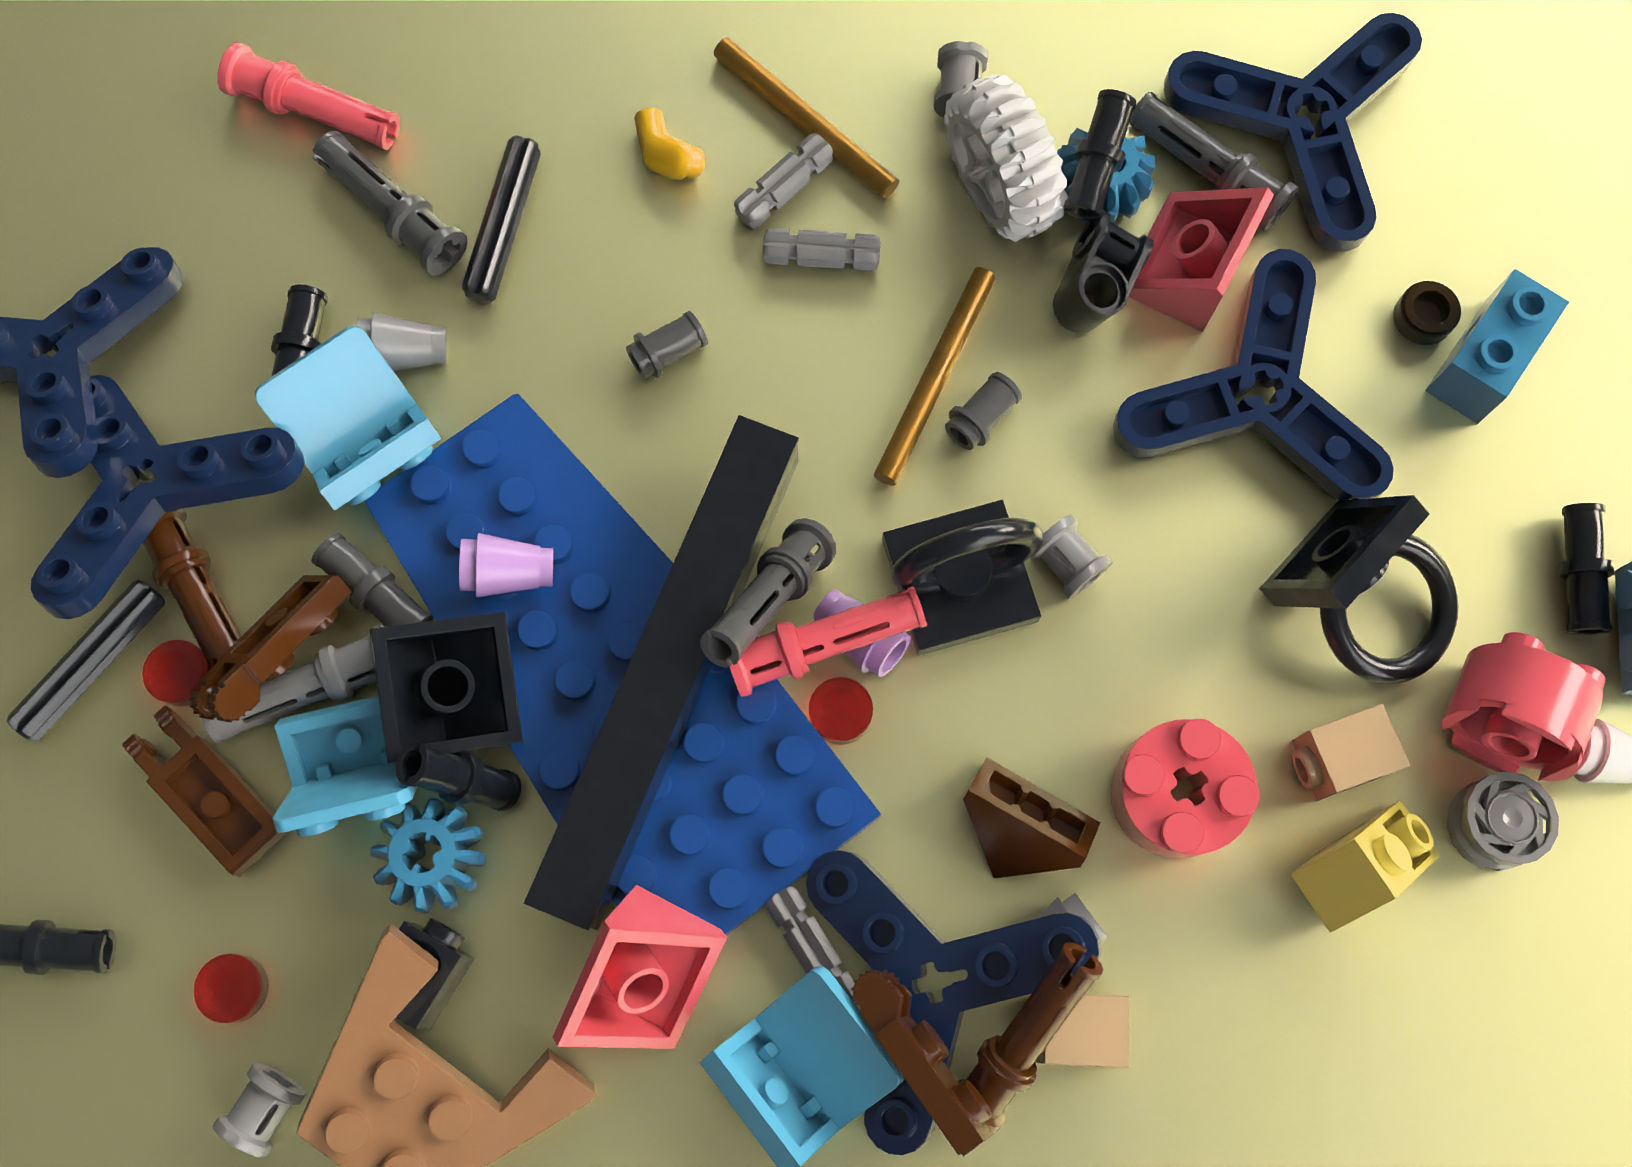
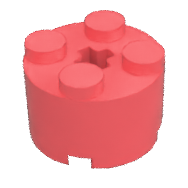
[1441,632,1605,782]
[1111,719,1260,858]

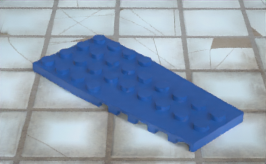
[364,394,881,936]

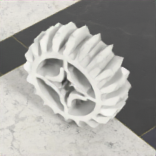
[944,74,1068,242]

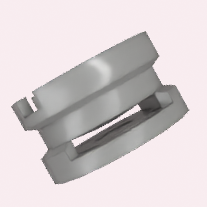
[1447,771,1559,871]

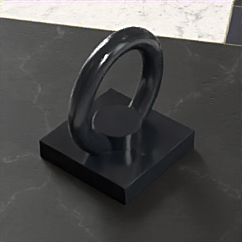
[1259,495,1459,684]
[882,499,1043,656]

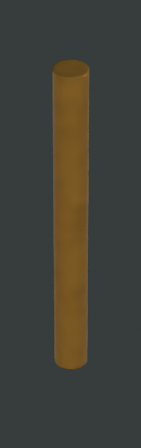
[714,37,899,199]
[874,267,996,486]

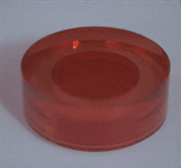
[142,640,211,707]
[809,677,873,744]
[194,954,269,1023]

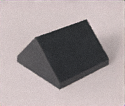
[370,612,523,763]

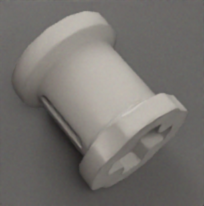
[933,41,988,118]
[1032,515,1113,599]
[213,1063,306,1158]

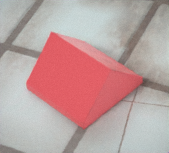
[1129,187,1274,332]
[552,885,727,1049]

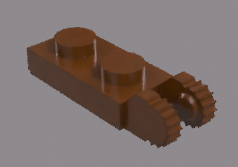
[188,575,352,723]
[122,705,289,877]
[851,970,994,1157]

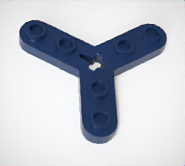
[1164,13,1422,252]
[0,247,183,478]
[1113,249,1394,501]
[31,375,305,619]
[806,850,1101,1155]

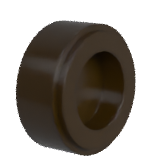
[1393,281,1461,345]

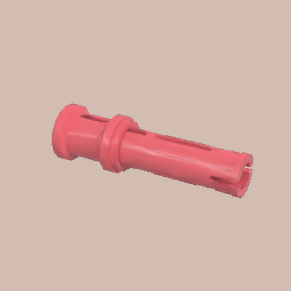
[218,42,400,150]
[730,586,927,698]

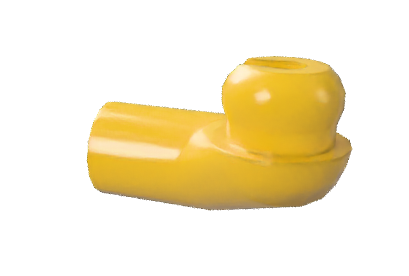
[634,108,705,180]

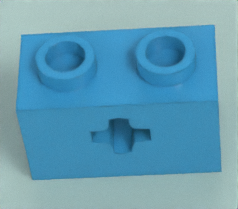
[1425,269,1569,424]

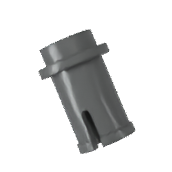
[626,311,708,379]
[945,372,1022,450]

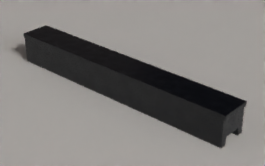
[523,415,799,931]

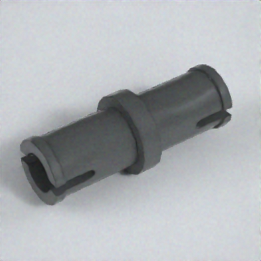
[311,533,433,627]

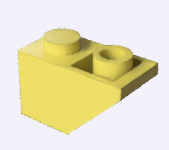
[1291,800,1439,933]

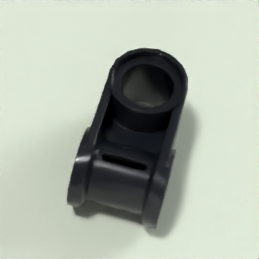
[1052,209,1154,333]

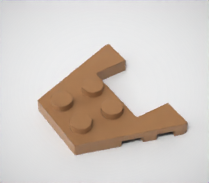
[296,923,596,1167]

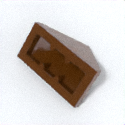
[963,757,1101,878]

